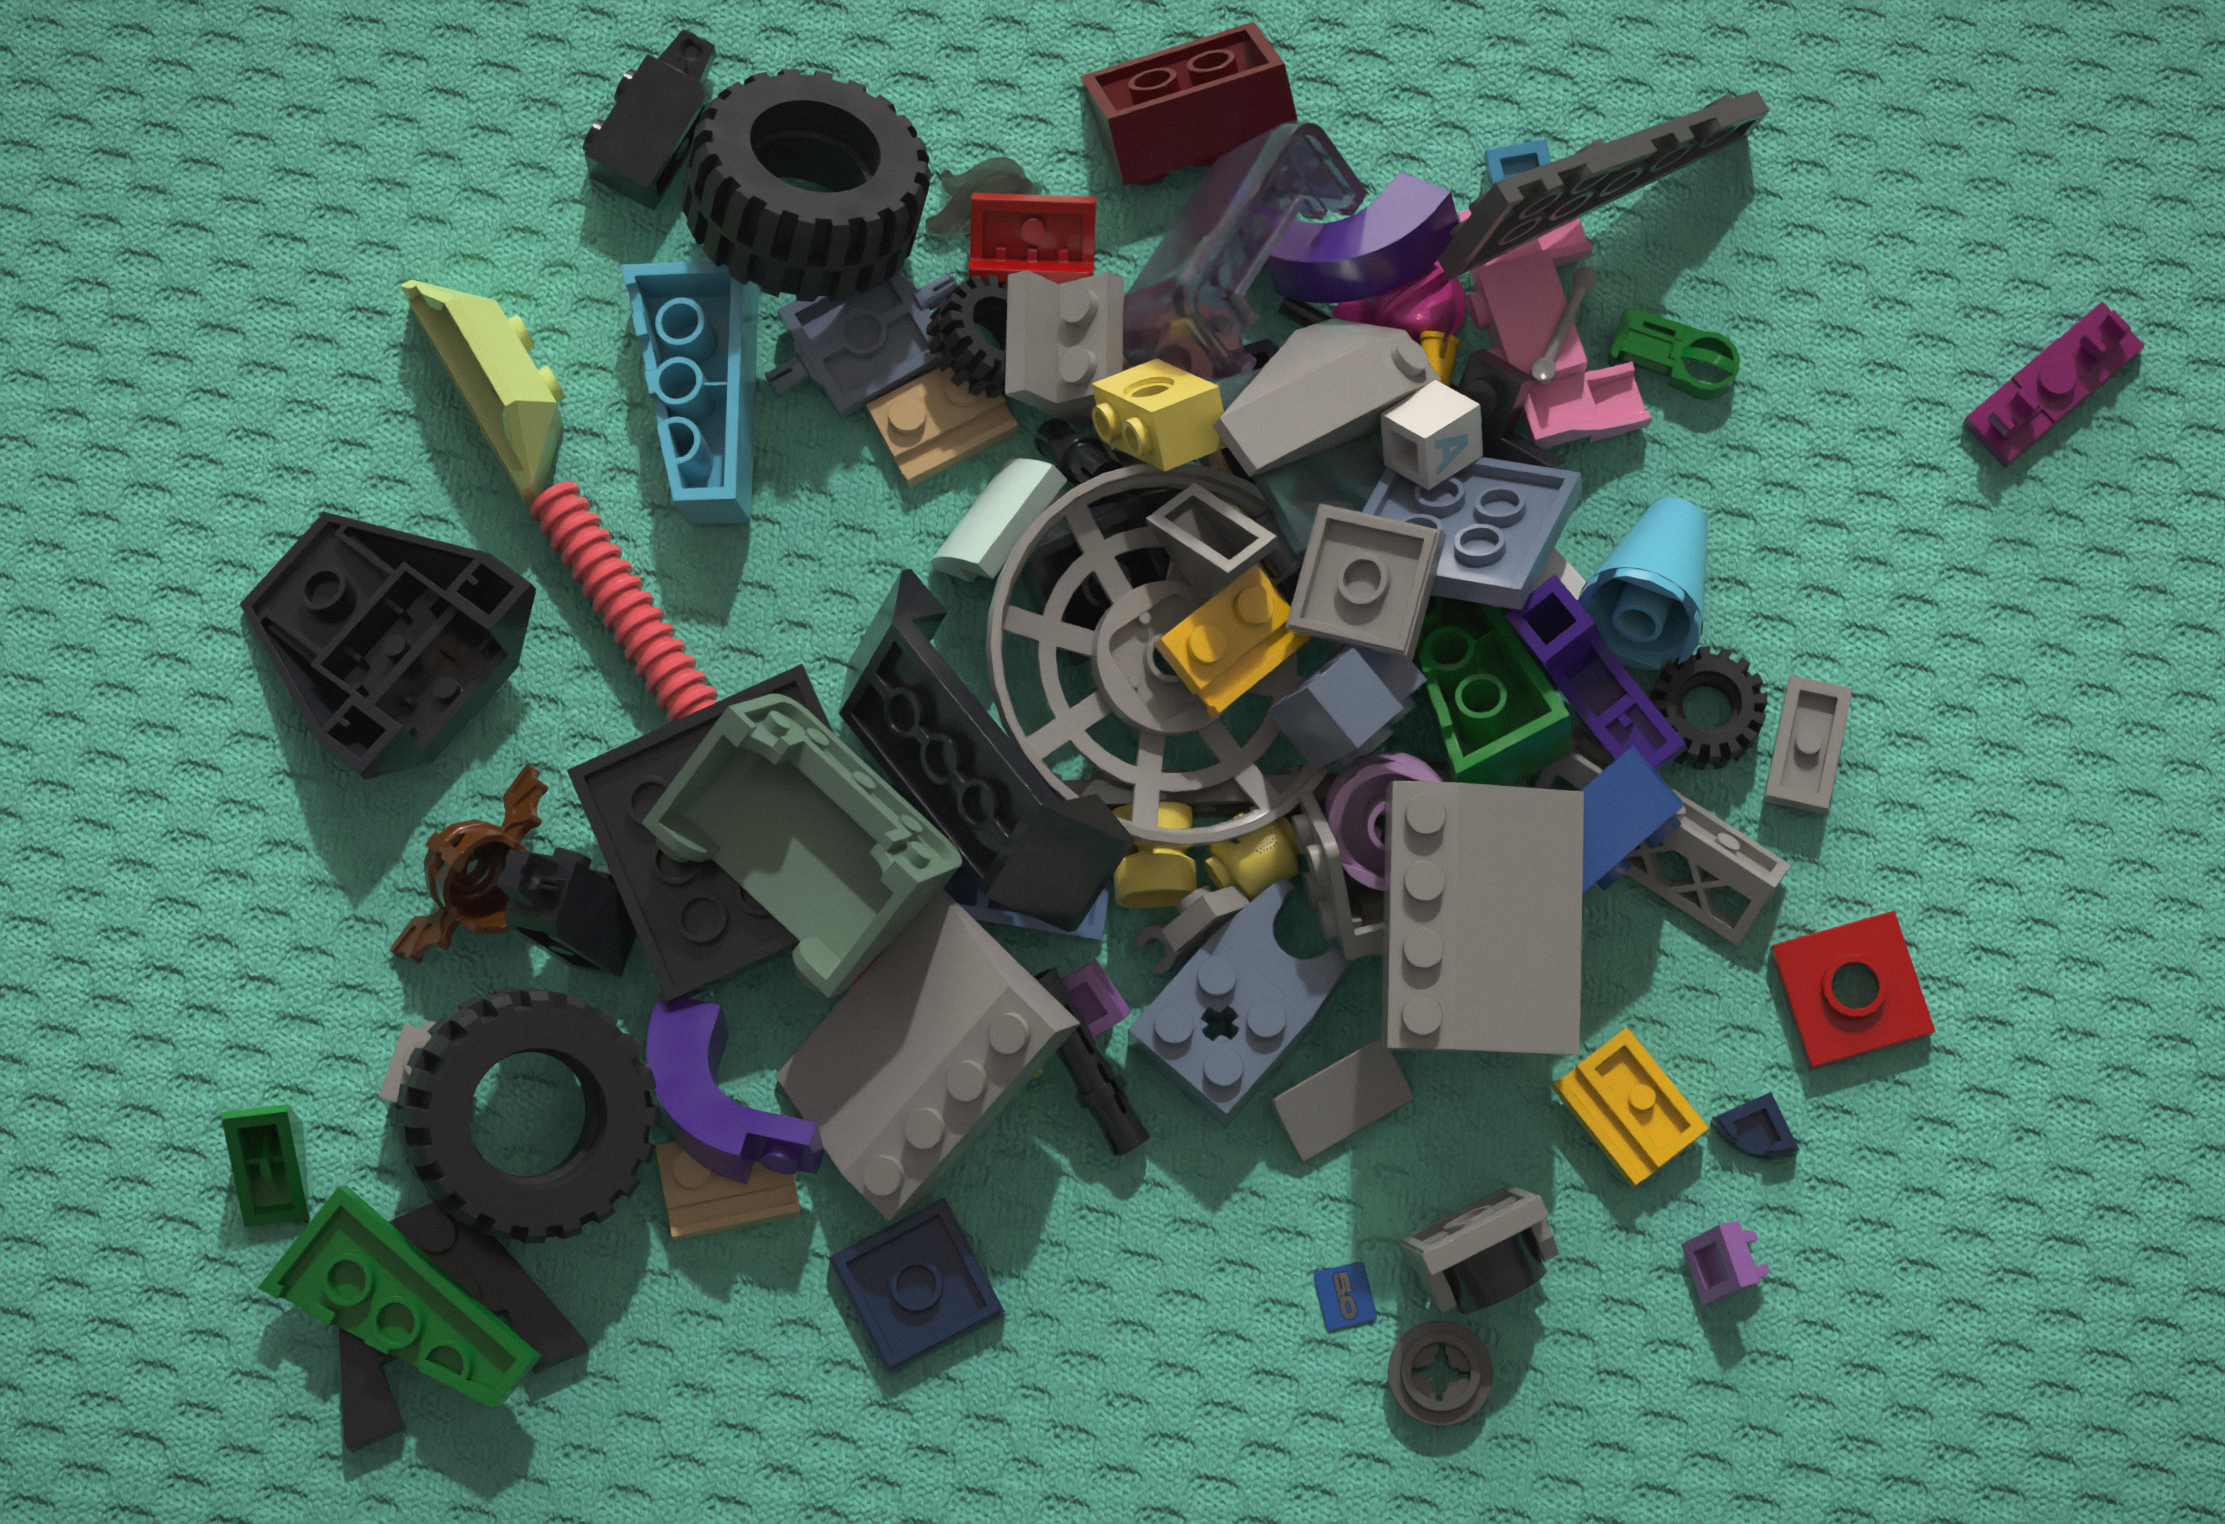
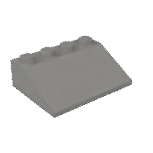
[1381,781,1584,1055]
[775,888,1080,1221]

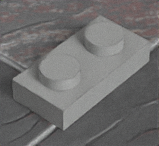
[1763,675,1853,815]

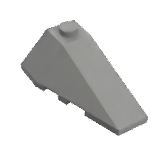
[1212,319,1442,477]

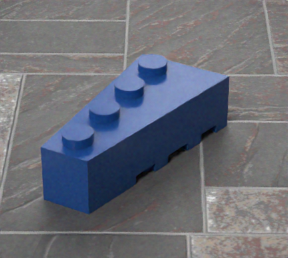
[1580,745,1684,909]

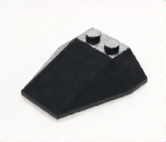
[240,512,536,780]

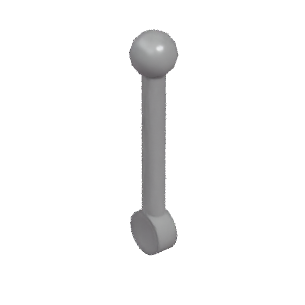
[1530,267,1598,385]

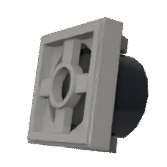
[1398,1184,1559,1314]

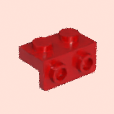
[968,193,1096,288]

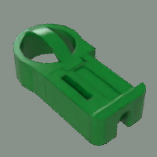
[1607,308,1740,400]

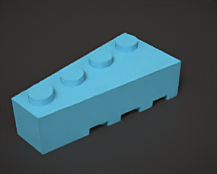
[621,261,759,525]

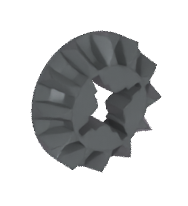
[1387,1321,1493,1428]

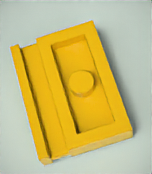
[1154,564,1312,718]
[1552,1027,1709,1190]

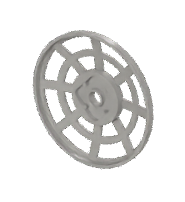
[986,463,1343,847]

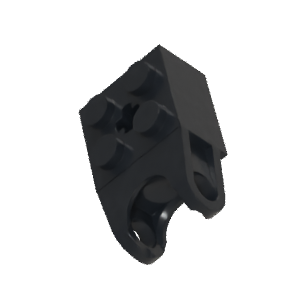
[1021,465,1221,667]

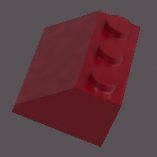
[1080,22,1300,186]

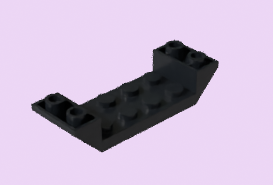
[839,569,1135,932]

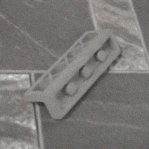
[1533,726,1791,946]

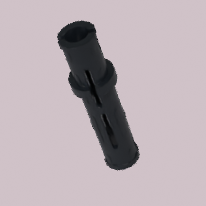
[1033,967,1150,1157]

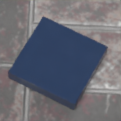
[829,1197,1005,1376]

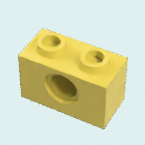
[1092,358,1227,472]

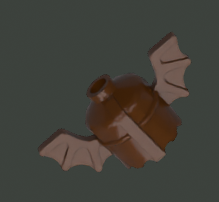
[390,764,549,965]

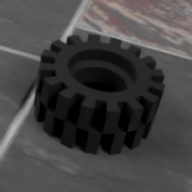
[926,275,1008,398]
[1649,646,1768,770]

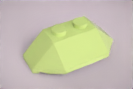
[401,280,565,510]

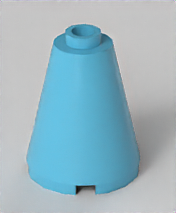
[1577,498,1708,670]

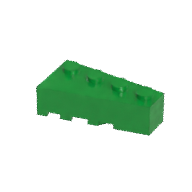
[1412,596,1573,786]

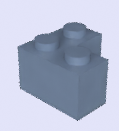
[1266,644,1427,771]

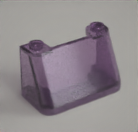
[1123,120,1368,386]

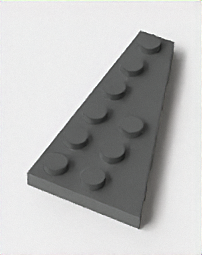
[1437,90,1770,280]

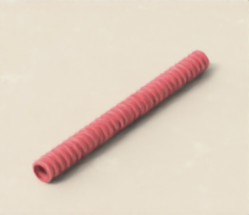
[529,481,886,985]

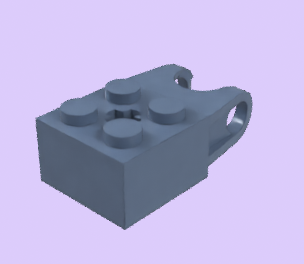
[1128,878,1356,1129]

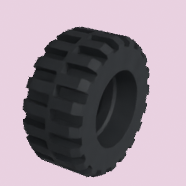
[681,69,931,302]
[397,988,660,1243]

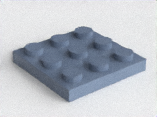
[1361,457,1582,610]

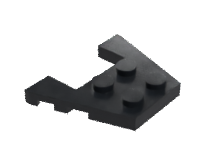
[339,1202,590,1453]

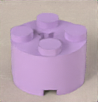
[1324,751,1443,891]

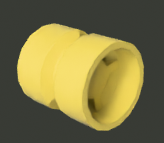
[1112,801,1197,909]

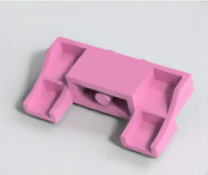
[1457,210,1652,449]

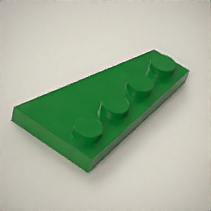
[258,1186,542,1409]

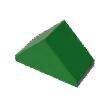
[221,1104,310,1227]

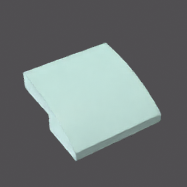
[929,458,1067,582]

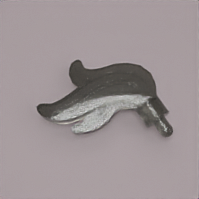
[925,156,1043,236]

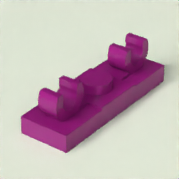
[1963,302,2145,469]

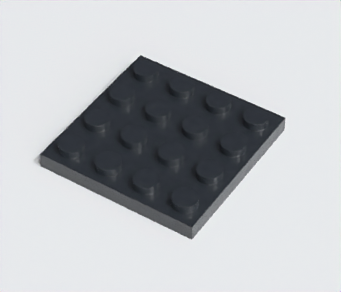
[567,664,835,1004]

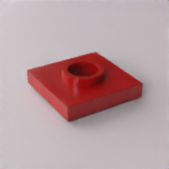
[1769,910,1935,1071]

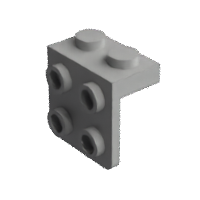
[1292,791,1384,961]

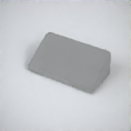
[1270,1037,1414,1164]

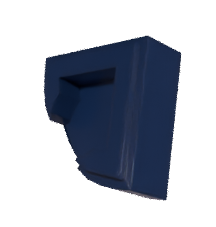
[1710,1092,1799,1160]

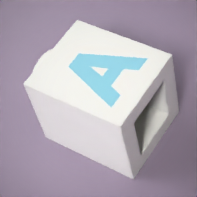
[1380,380,1483,490]

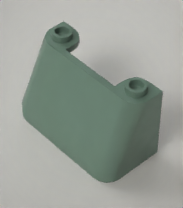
[642,694,962,999]

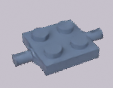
[764,271,958,420]

